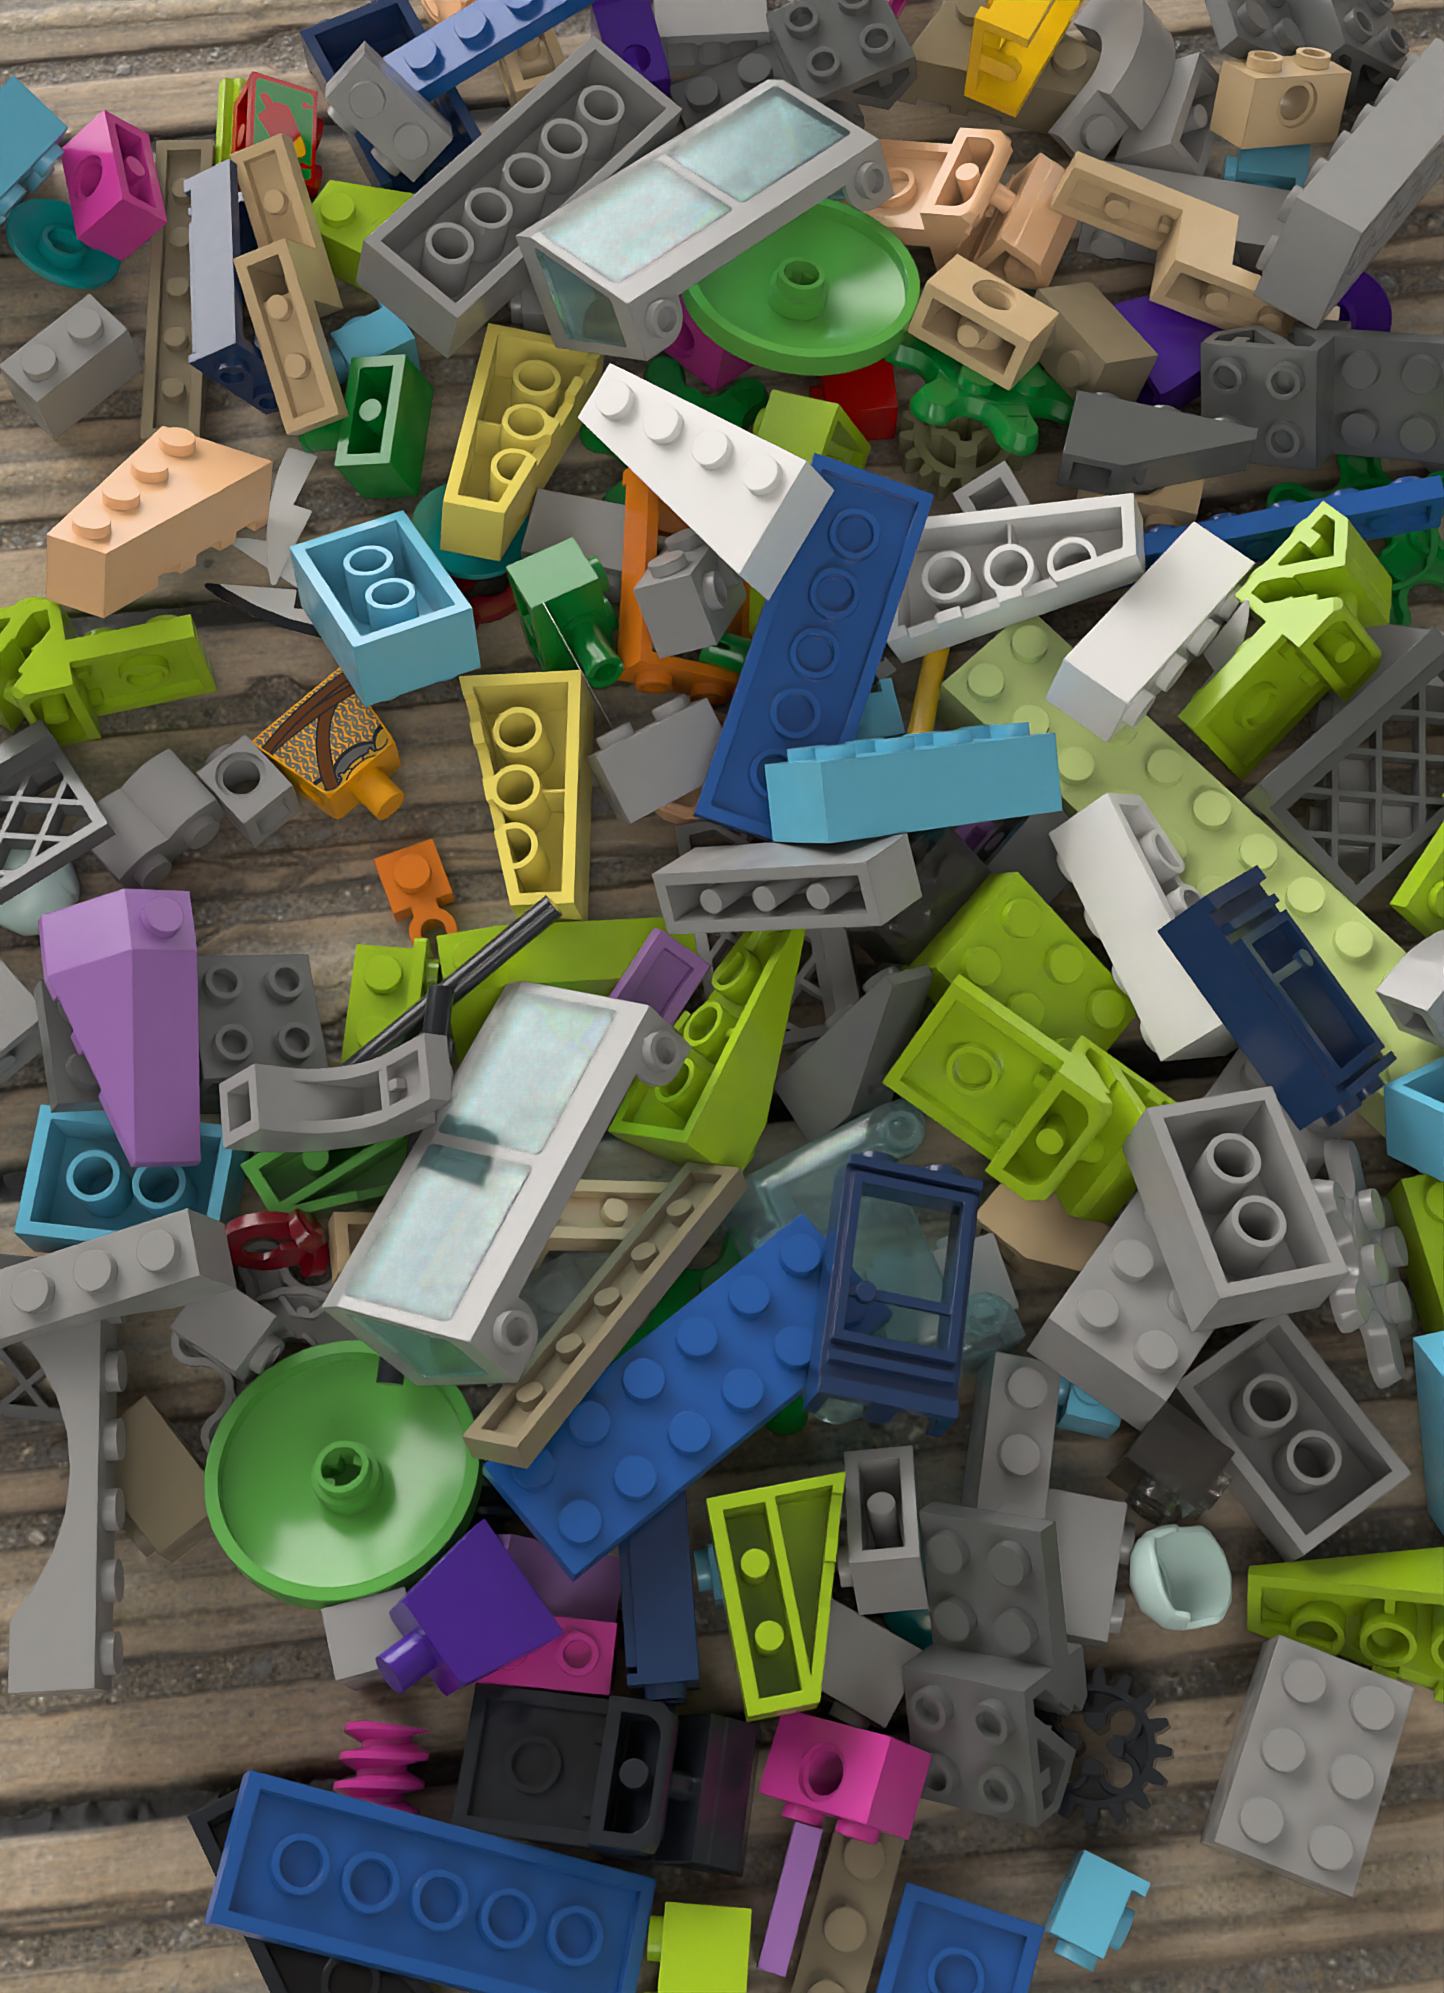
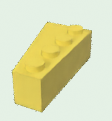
[440,323,604,561]

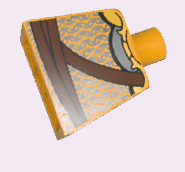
[252,667,405,820]

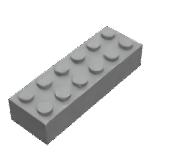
[356,35,682,359]
[1253,38,1444,330]
[1027,1047,1358,1432]

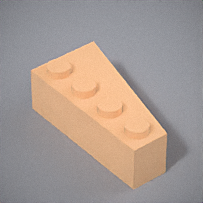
[46,426,273,618]

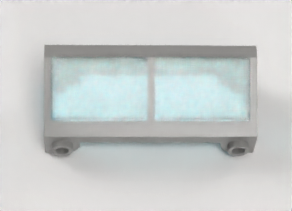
[516,79,895,361]
[321,981,692,1386]

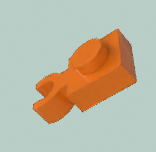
[373,839,458,946]

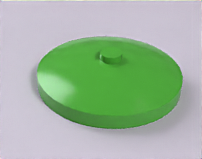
[681,195,920,376]
[204,1340,484,1610]

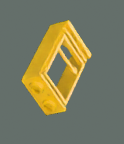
[964,0,1084,118]

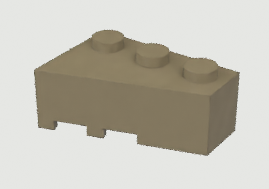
[898,0,1101,135]

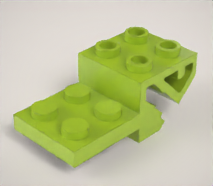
[1177,501,1392,781]
[0,597,218,747]
[882,974,1177,1224]

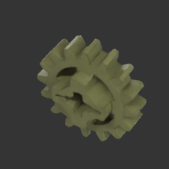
[897,411,1024,502]

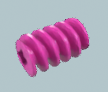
[333,1720,431,1816]

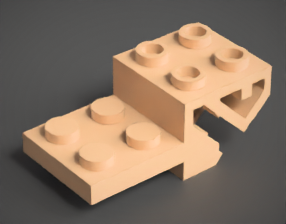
[830,127,1078,290]

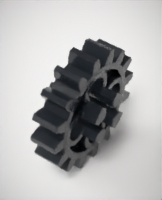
[1034,1667,1174,1827]

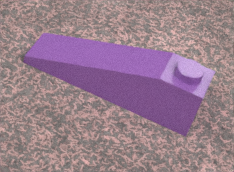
[38,889,201,1167]

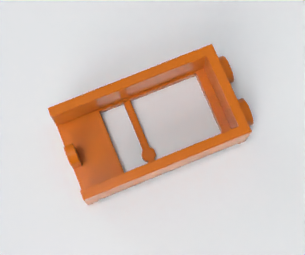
[617,468,752,706]

